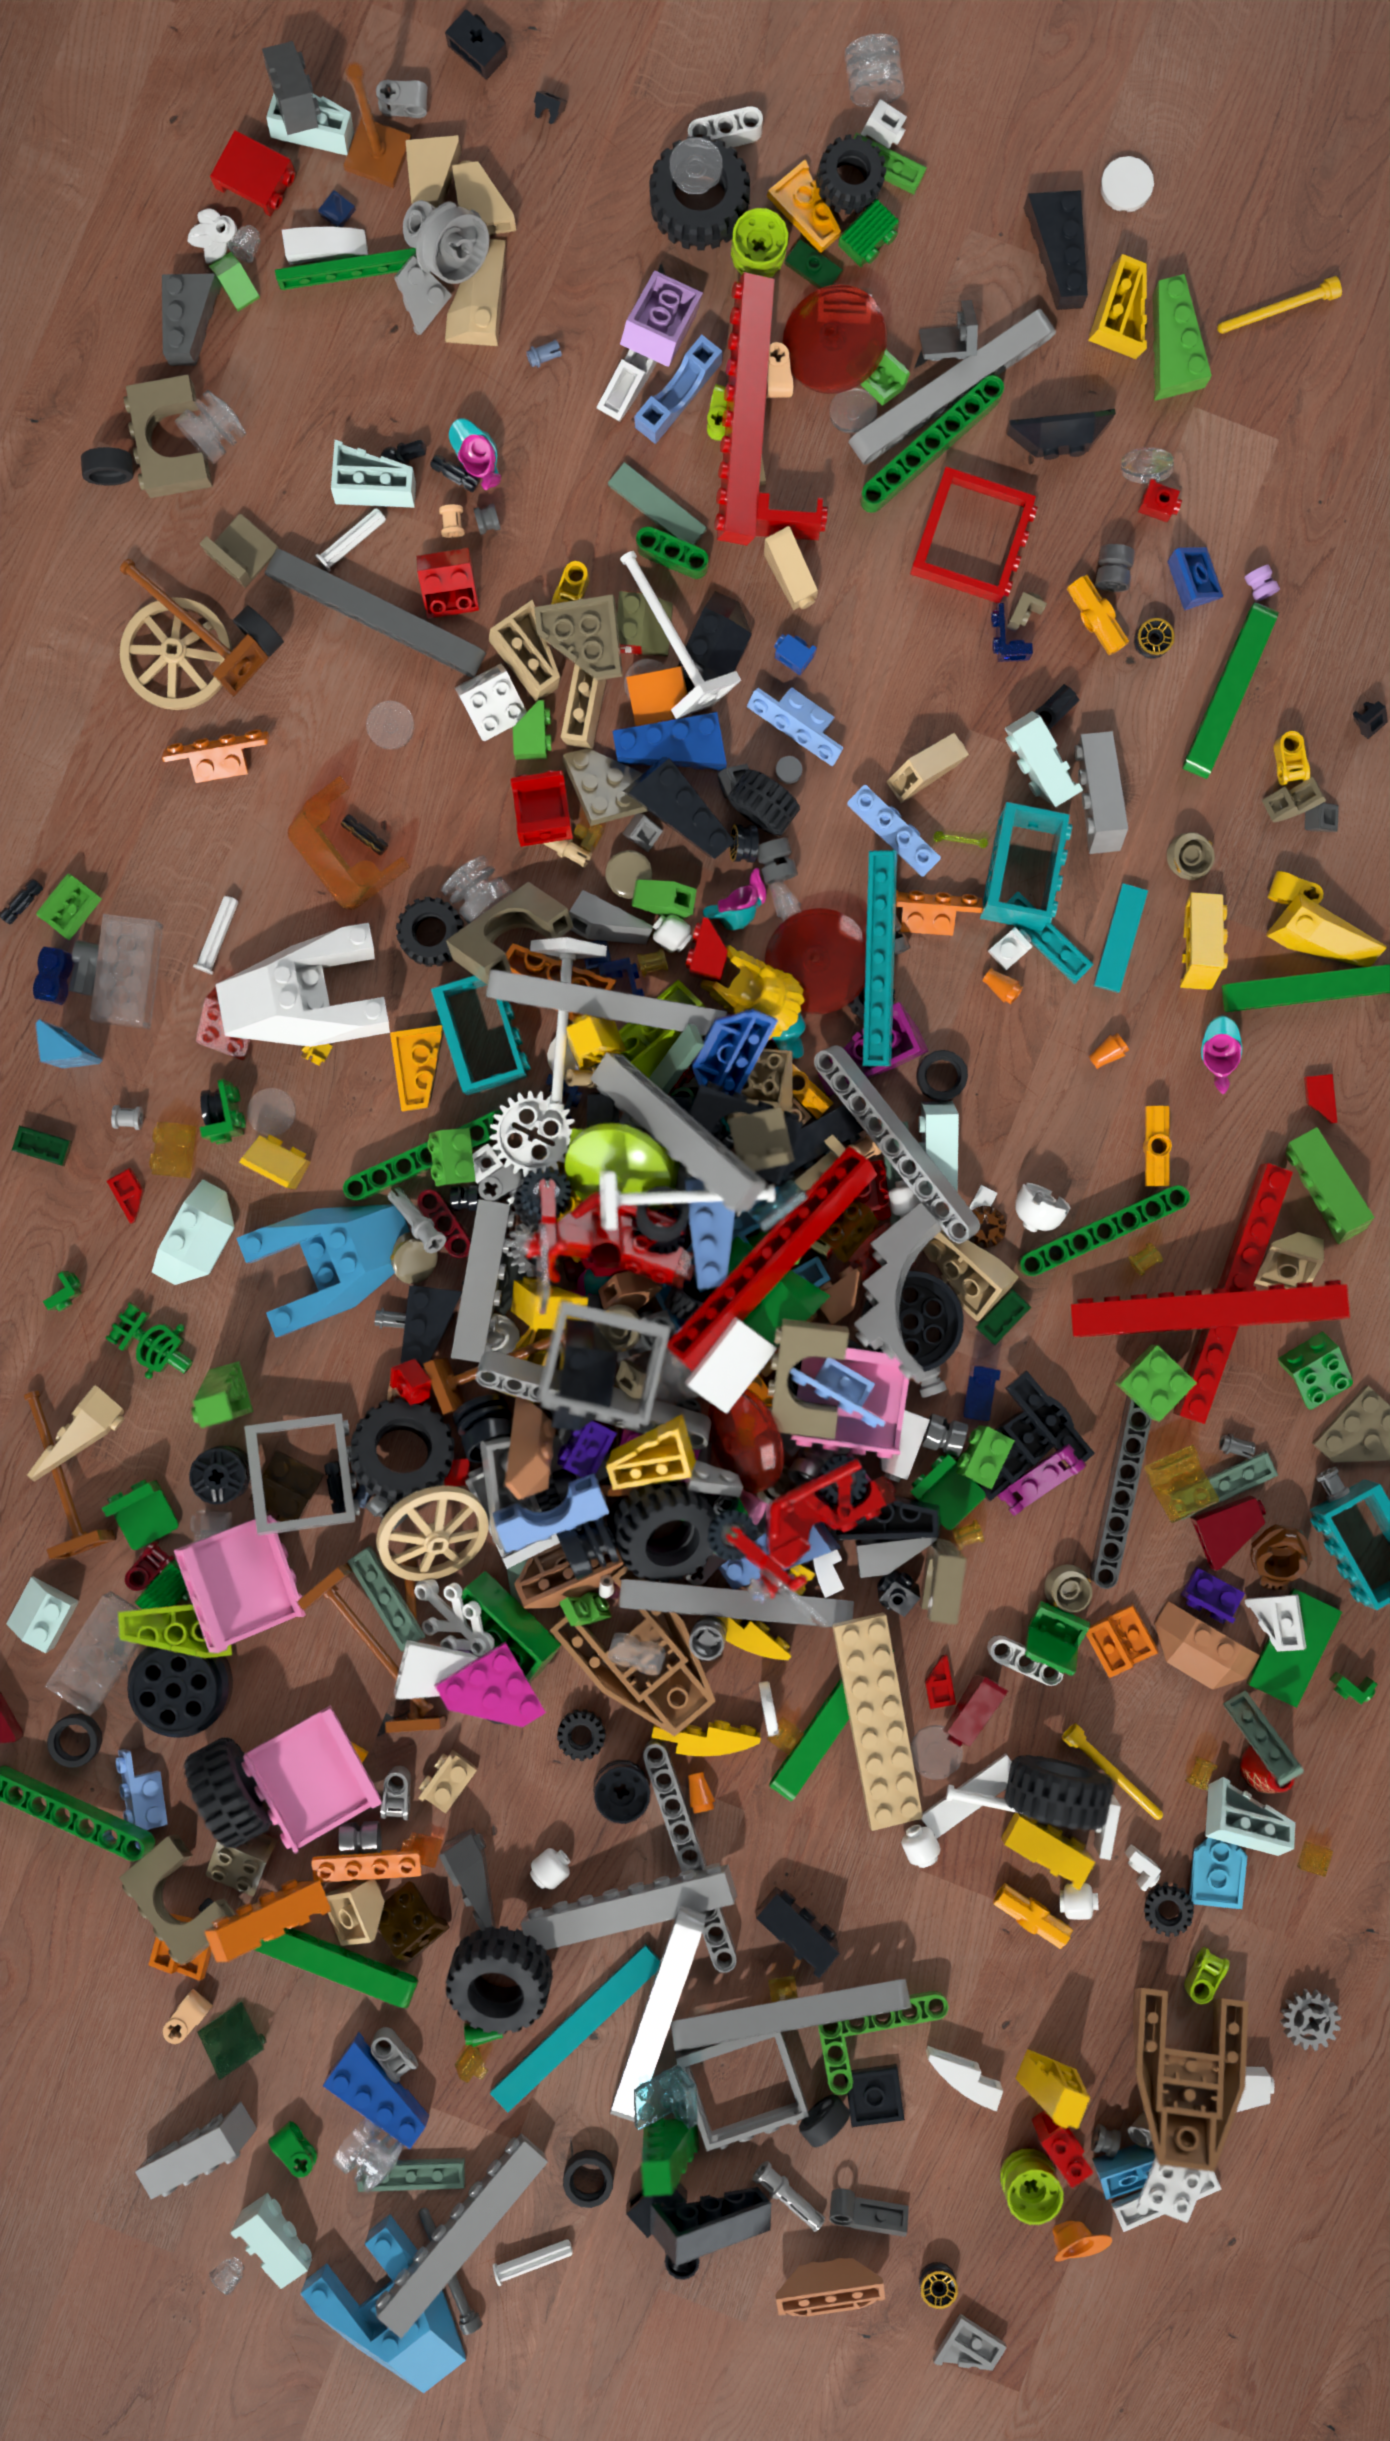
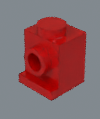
[1138,479,1182,522]
[390,1359,431,1405]

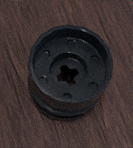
[453,1394,513,1463]
[189,1445,251,1505]
[556,1517,619,1580]
[593,1759,651,1824]

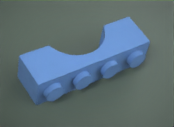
[634,334,722,444]
[492,1473,609,1553]

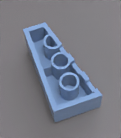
[685,1177,735,1289]
[718,1522,840,1590]

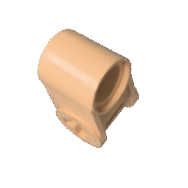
[766,342,793,398]
[163,1989,213,2044]

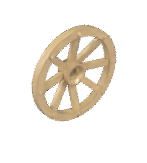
[120,598,232,710]
[376,1486,488,1581]

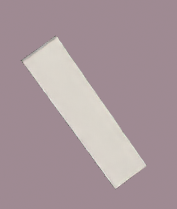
[922,1753,1012,1839]
[1112,2171,1221,2232]

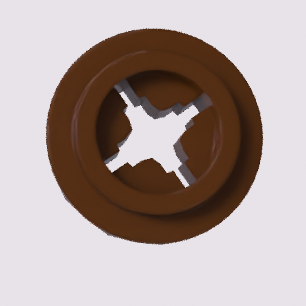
[964,1206,1007,1248]

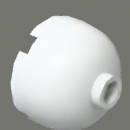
[1015,1183,1071,1232]

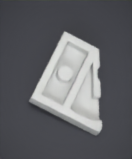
[1245,1594,1307,1651]

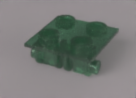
[197,2002,267,2080]

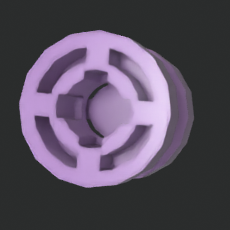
[1244,565,1280,602]

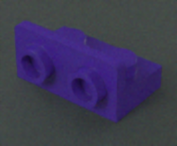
[557,1421,617,1477]
[1181,1567,1245,1624]

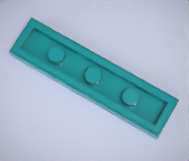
[1093,883,1148,993]
[1007,891,1094,984]

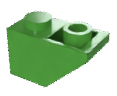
[513,700,552,760]
[631,880,697,919]

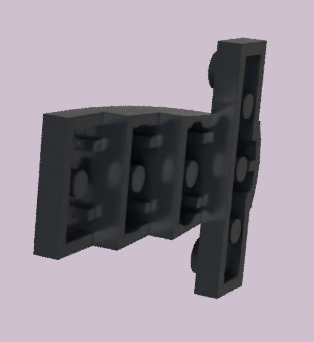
[955,1371,1095,1501]

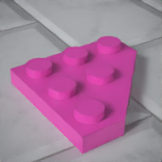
[434,1642,546,1727]

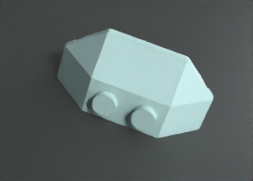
[152,1179,235,1285]

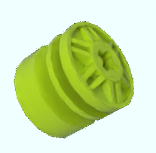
[731,208,788,278]
[1000,2149,1063,2225]

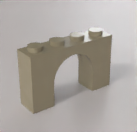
[124,375,213,498]
[446,882,573,985]
[765,1319,849,1439]
[919,1538,966,1625]
[119,1834,235,1965]

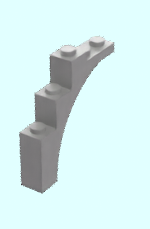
[854,1203,941,1383]

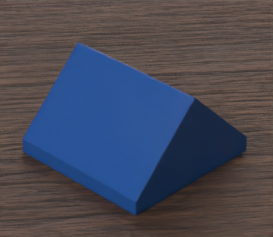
[1167,547,1223,611]

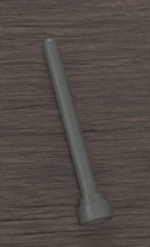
[419,2207,483,2335]

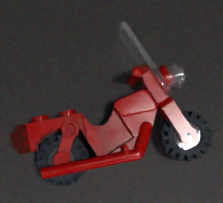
[513,1167,696,1314]
[707,1456,896,1627]

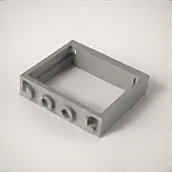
[536,1302,670,1429]
[244,1413,360,1536]
[676,2032,809,2151]

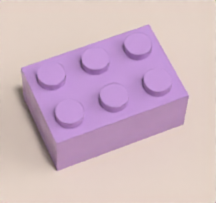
[620,270,703,367]

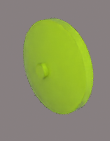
[565,1123,673,1219]

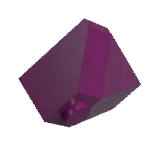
[817,1002,929,1097]

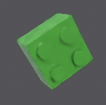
[1114,1344,1196,1422]

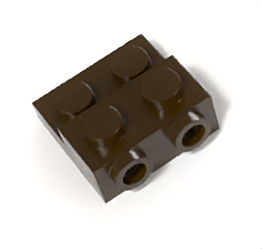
[249,1450,324,1522]

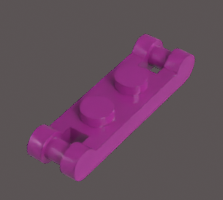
[997,1444,1086,1516]

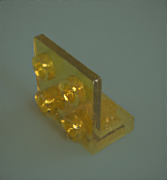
[1144,1444,1219,1523]

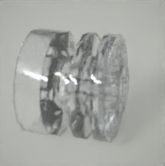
[844,34,905,107]
[174,390,247,465]
[441,855,513,924]
[332,2117,404,2193]

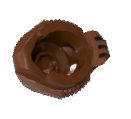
[1250,1524,1313,1591]

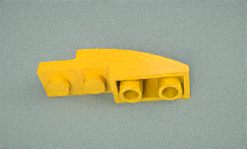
[716,1617,791,1660]
[652,1720,761,1756]

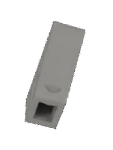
[569,890,653,944]
[855,1538,937,1578]

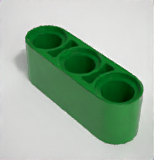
[636,527,708,579]

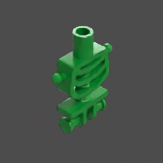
[105,1302,193,1379]

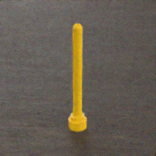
[1217,276,1342,334]
[1062,1723,1163,1820]

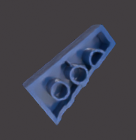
[612,712,727,771]
[323,2032,429,2149]

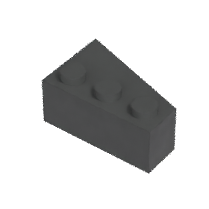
[262,41,321,135]
[162,274,221,366]

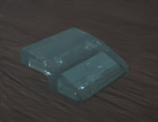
[748,1179,808,1232]

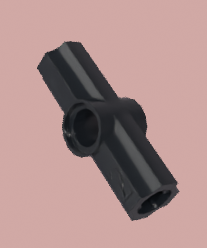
[1014,684,1080,754]

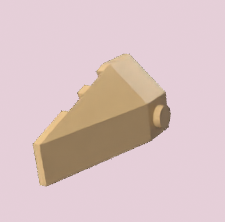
[923,1227,1019,1322]
[27,1385,125,1482]

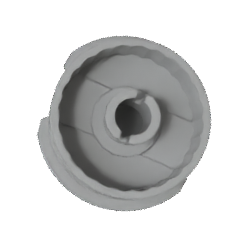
[403,200,489,284]

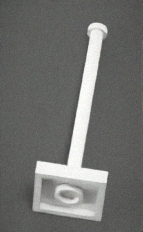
[620,551,741,719]
[530,937,607,1111]
[599,1171,775,1229]
[946,1785,1121,1860]

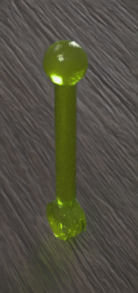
[933,831,988,848]

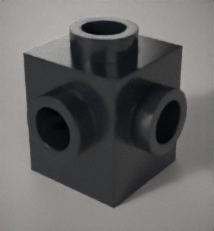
[877,1569,921,1617]

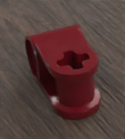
[124,1540,175,1591]

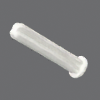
[315,509,386,572]
[193,896,238,975]
[493,2239,573,2286]

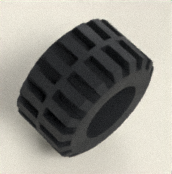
[816,134,886,215]
[728,769,800,836]
[396,896,464,967]

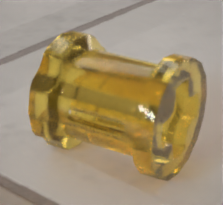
[637,948,668,977]
[1127,1242,1163,1277]
[952,1519,985,1551]
[1185,1756,1218,1791]

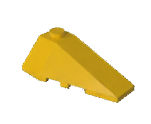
[1266,893,1387,967]

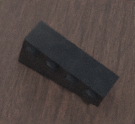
[1024,190,1088,310]
[623,757,735,859]
[759,1105,864,1187]
[829,1486,941,1540]
[650,2187,771,2266]

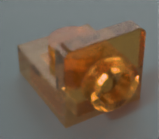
[401,1832,443,1868]

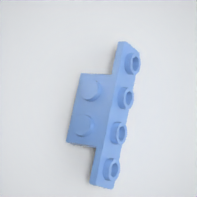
[747,687,843,766]
[847,785,941,877]
[790,1358,886,1428]
[116,1749,168,1859]

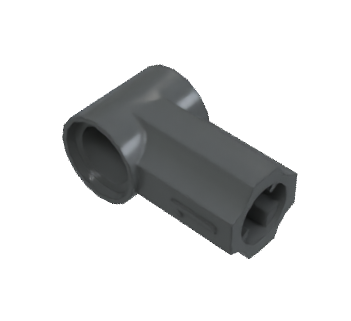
[69,940,106,996]

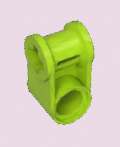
[707,384,727,441]
[1184,1947,1230,2004]

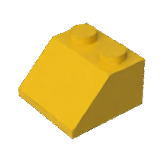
[239,1134,311,1190]

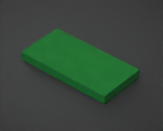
[1247,1588,1342,1708]

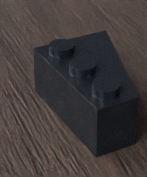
[400,1285,462,1368]
[755,1887,840,1979]

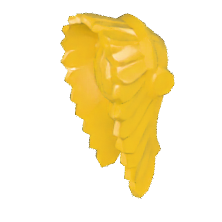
[701,945,804,1040]

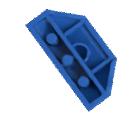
[691,1009,778,1095]

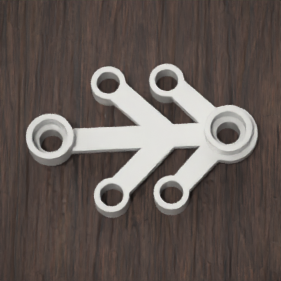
[414,1580,495,1657]

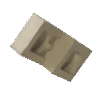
[1262,776,1327,823]

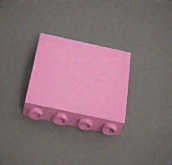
[791,1347,914,1459]
[174,1515,306,1653]
[241,1705,382,1853]

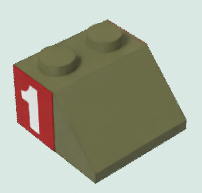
[617,591,673,657]

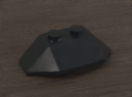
[1006,409,1116,460]
[678,591,752,695]
[551,1318,618,1431]

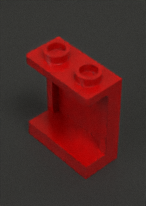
[210,130,295,217]
[756,493,828,541]
[510,770,573,847]
[1031,2110,1093,2188]

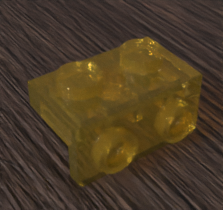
[149,1122,196,1179]

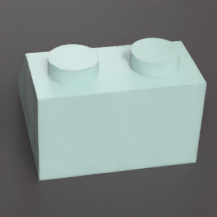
[6,1576,79,1653]

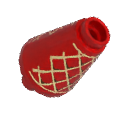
[1240,1745,1295,1794]

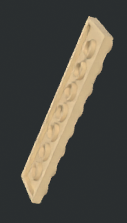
[832,1612,923,1831]

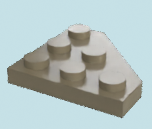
[534,594,623,680]
[562,748,648,826]
[1312,1385,1390,1462]

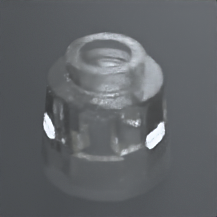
[227,225,261,262]
[209,2257,245,2295]

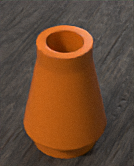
[982,968,1023,1005]
[1088,1033,1129,1069]
[688,1772,715,1814]

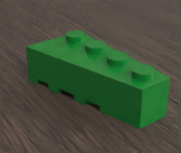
[461,1571,562,1684]

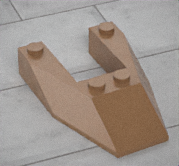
[550,1563,716,1736]
[1133,1988,1249,2172]

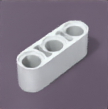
[688,106,763,149]
[987,1635,1064,1686]

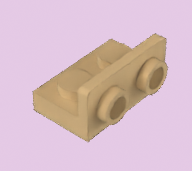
[419,1749,478,1814]

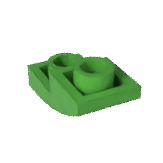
[559,1592,612,1626]

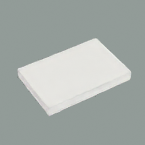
[685,1317,777,1413]

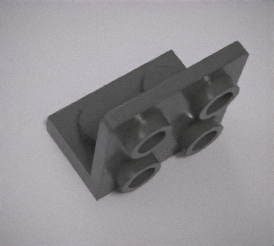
[919,300,978,361]

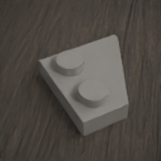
[394,256,452,335]
[684,1460,743,1497]
[933,2314,1007,2370]

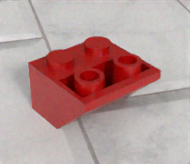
[416,548,479,619]
[686,917,728,983]

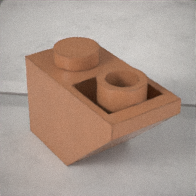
[819,1265,863,1325]
[598,1271,663,1311]

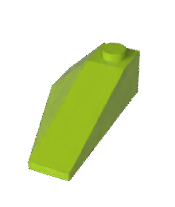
[118,1604,232,1658]

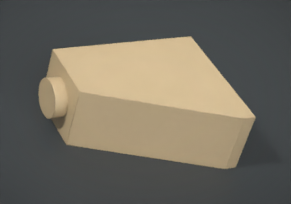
[405,135,461,209]
[452,160,517,235]
[764,526,818,610]
[886,733,969,803]

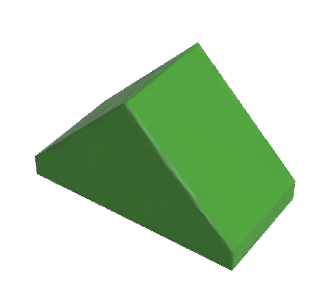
[209,252,260,311]

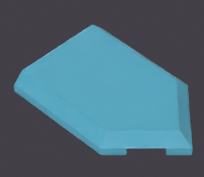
[1189,1837,1247,1909]

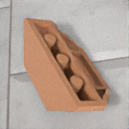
[505,1396,556,1499]
[514,1543,623,1609]
[1154,1600,1260,1690]
[775,2258,885,2317]

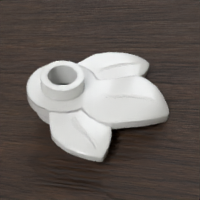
[187,209,237,264]

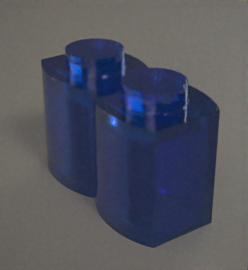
[33,946,73,1006]

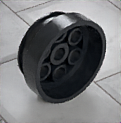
[860,1271,964,1372]
[127,1646,233,1738]

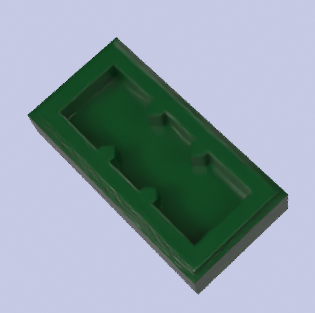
[784,239,843,293]
[11,1125,72,1166]
[975,1289,1032,1346]

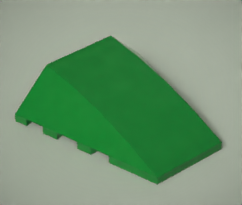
[707,1236,830,1348]

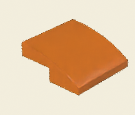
[626,666,691,726]
[1086,1604,1159,1678]
[148,1913,212,1981]

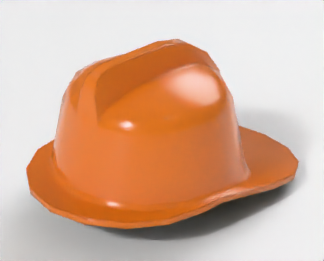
[1052,2221,1112,2262]

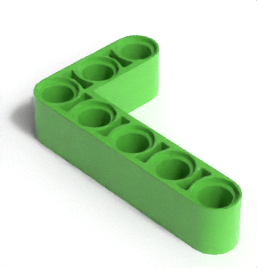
[818,1991,948,2095]

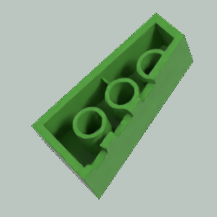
[1153,274,1212,401]
[1285,1127,1375,1245]
[192,1361,254,1428]

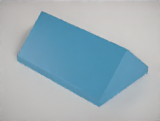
[36,1019,103,1069]
[1092,2144,1156,2200]

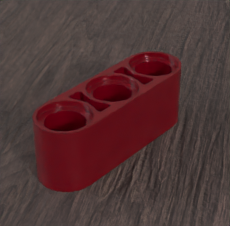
[417,1190,471,1258]

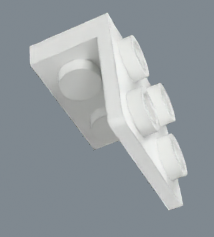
[455,664,527,741]
[1138,2157,1208,2223]

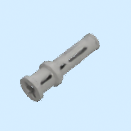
[388,1187,446,1253]
[752,2161,825,2232]

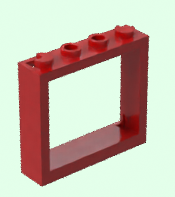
[910,466,1038,604]

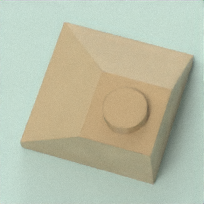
[1255,1232,1324,1288]
[325,1879,384,1946]

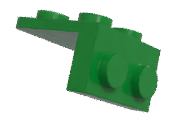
[200,1079,246,1145]
[1277,1331,1353,1410]
[911,1455,986,1530]
[102,1479,179,1550]
[1025,1601,1090,1676]

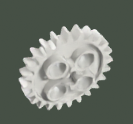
[490,1091,575,1177]

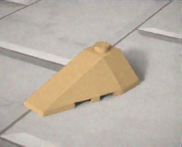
[445,239,506,346]

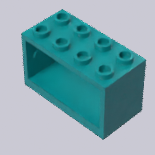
[979,802,1072,931]
[431,975,531,1096]
[1310,1479,1390,1611]

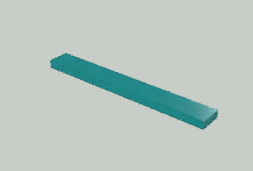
[863,850,897,1066]
[490,1943,661,2113]

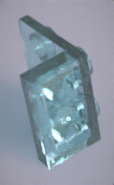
[633,2065,697,2130]

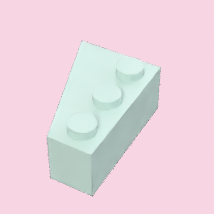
[266,93,354,155]
[331,440,416,508]
[1005,711,1083,807]
[919,1101,959,1192]
[1205,1777,1295,1856]
[231,2193,312,2289]

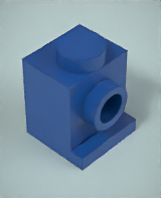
[774,634,817,676]

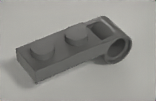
[829,2188,909,2237]

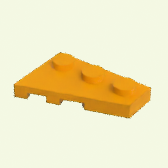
[766,160,841,253]
[390,1025,443,1112]

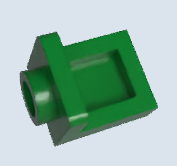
[42,1271,82,1312]
[1329,1672,1378,1705]

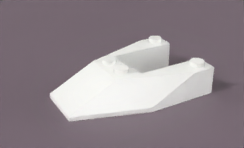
[216,923,390,1047]

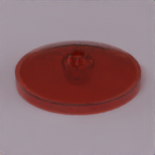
[782,285,888,394]
[765,908,866,1014]
[708,1388,784,1493]

